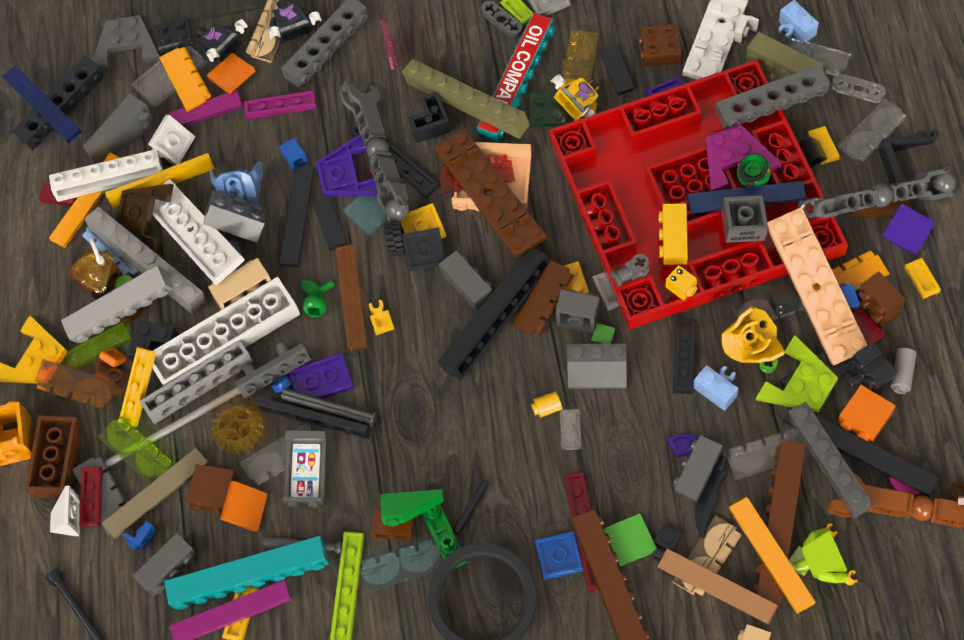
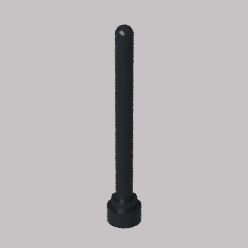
[45,569,104,640]

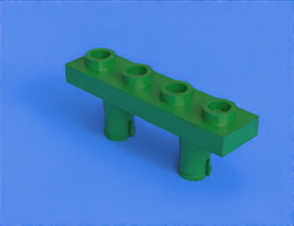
[422,504,467,569]

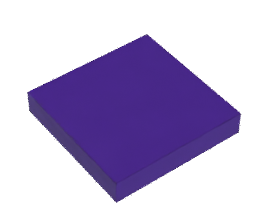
[882,204,936,256]

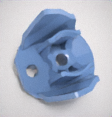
[209,161,263,204]

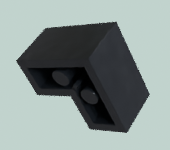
[408,92,451,143]
[127,320,179,362]

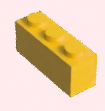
[659,204,688,265]

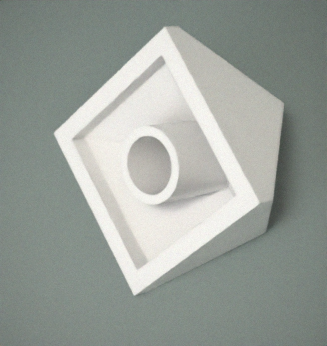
[50,486,80,536]

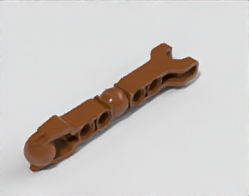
[827,473,964,529]

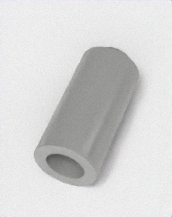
[891,348,917,394]

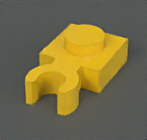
[369,300,394,335]

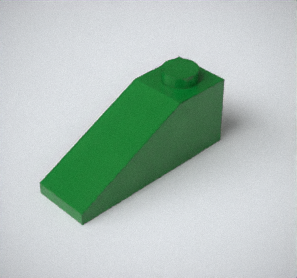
[381,489,444,526]

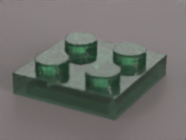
[529,92,566,128]

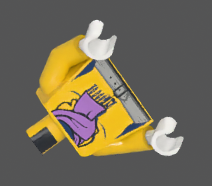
[551,74,599,121]

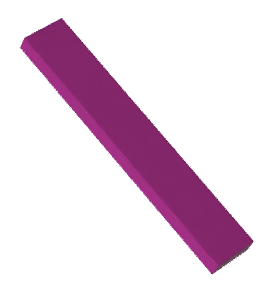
[169,580,292,640]

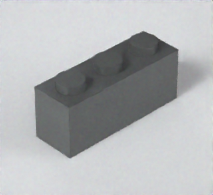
[439,251,493,311]
[673,435,723,503]
[132,533,197,597]

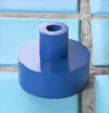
[271,376,292,393]

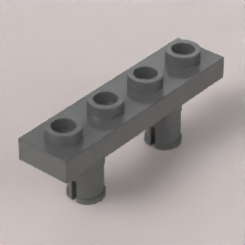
[235,343,311,399]

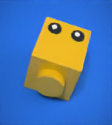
[666,265,697,301]

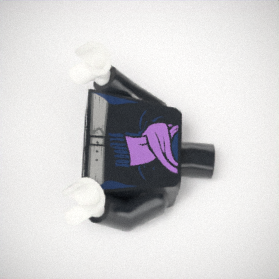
[268,0,322,43]
[197,19,248,65]

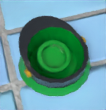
[737,153,771,187]

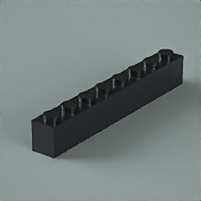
[438,248,550,380]

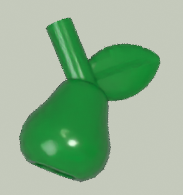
[301,279,335,317]

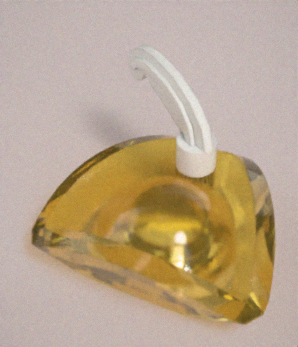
[71,238,114,294]

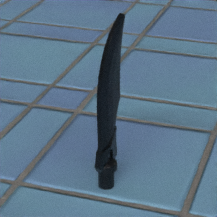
[695,456,728,539]

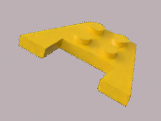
[0,316,68,384]

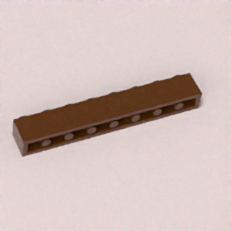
[753,440,806,606]
[571,509,650,640]

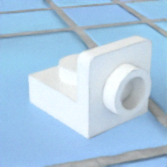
[734,14,759,43]

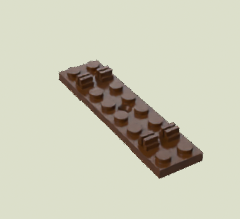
[433,129,547,258]

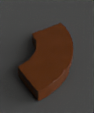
[94,358,130,395]

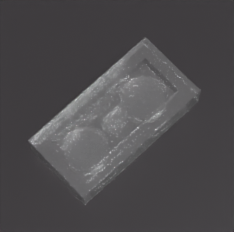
[560,409,581,450]

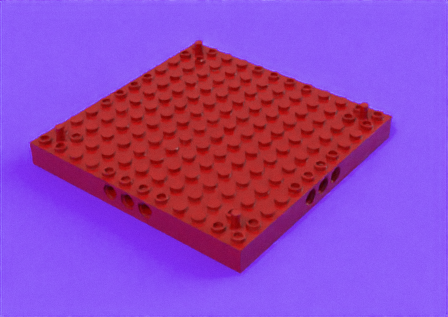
[549,60,848,330]

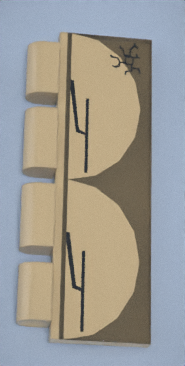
[246,0,292,63]
[672,515,742,596]

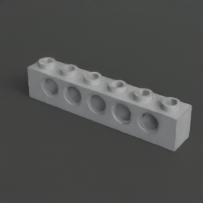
[139,339,253,424]

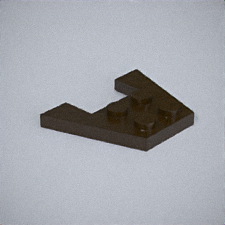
[116,184,174,256]

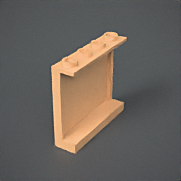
[452,142,532,211]

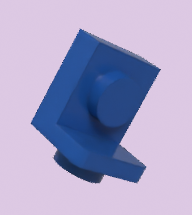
[123,522,158,551]

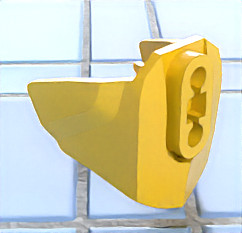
[721,305,785,363]

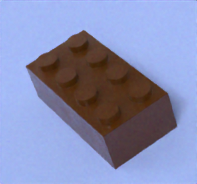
[25,416,83,498]

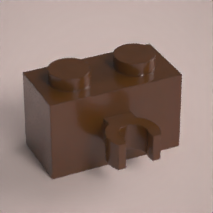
[371,508,415,541]

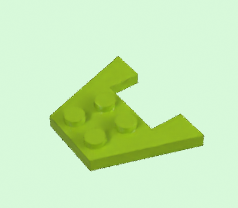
[756,335,838,413]

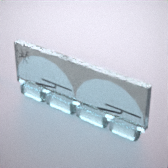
[360,539,442,593]

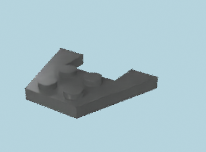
[93,15,160,69]

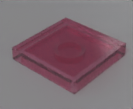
[380,19,397,70]

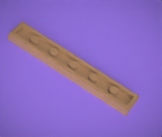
[657,549,778,625]

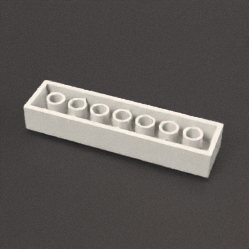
[152,277,300,386]

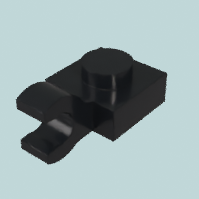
[653,524,682,562]

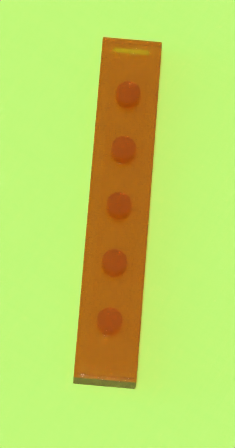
[335,244,368,351]

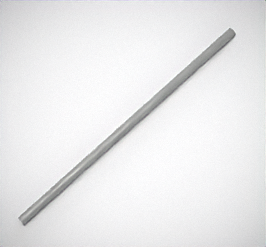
[105,387,241,467]

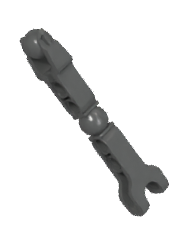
[340,81,409,222]
[798,166,957,218]

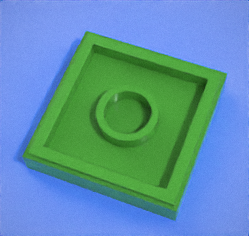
[603,514,657,567]

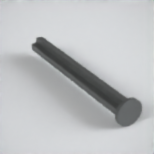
[281,389,377,427]

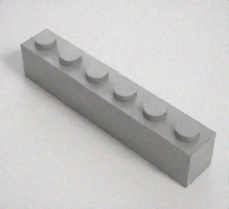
[61,266,173,343]

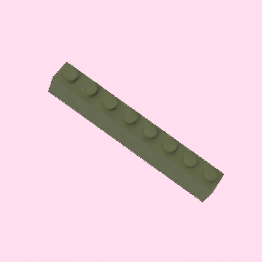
[402,59,530,139]

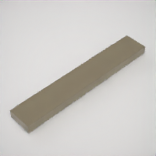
[102,448,209,539]

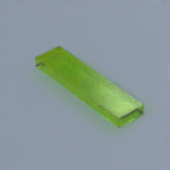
[59,322,132,376]

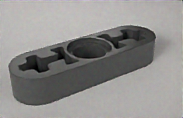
[481,1,523,39]

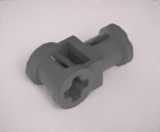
[610,254,649,287]

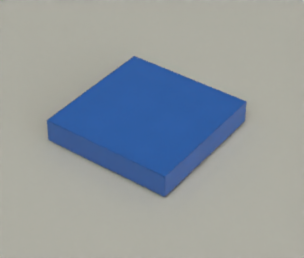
[534,531,584,580]

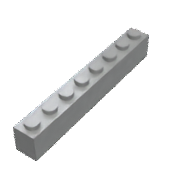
[85,207,206,315]

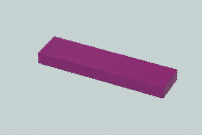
[169,90,243,127]
[244,90,317,120]

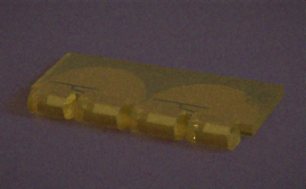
[562,30,599,83]

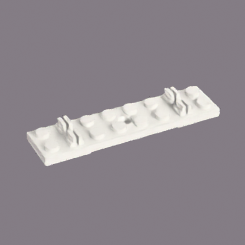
[682,0,749,80]
[152,179,245,286]

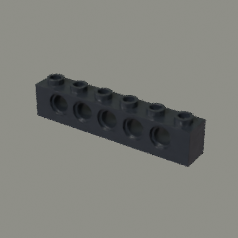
[12,55,105,151]

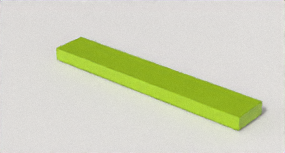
[330,532,364,640]

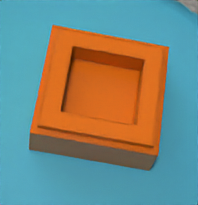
[99,348,127,367]

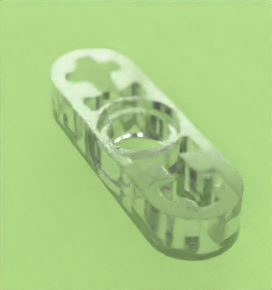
[832,74,885,103]

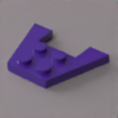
[316,135,378,196]

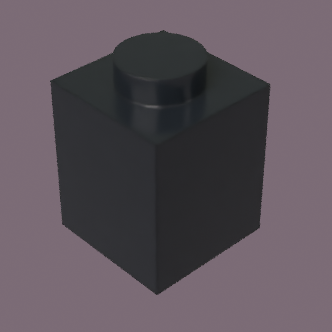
[799,137,827,169]

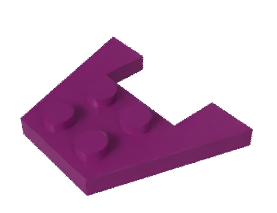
[705,124,782,191]

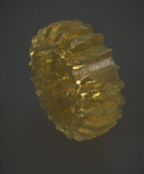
[211,402,264,454]

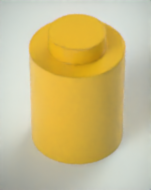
[531,391,562,418]

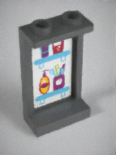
[283,431,327,508]

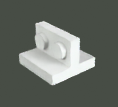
[148,115,195,166]

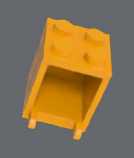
[0,401,34,466]

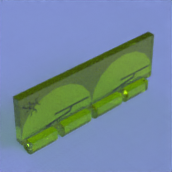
[98,416,173,484]

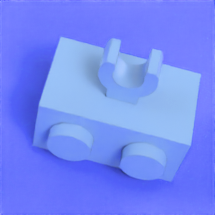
[778,0,819,44]
[694,365,738,411]

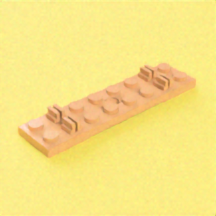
[767,208,867,366]

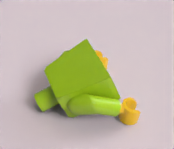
[793,523,858,585]

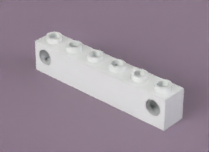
[49,149,163,202]

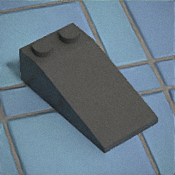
[83,94,155,164]

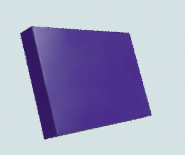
[288,353,354,407]

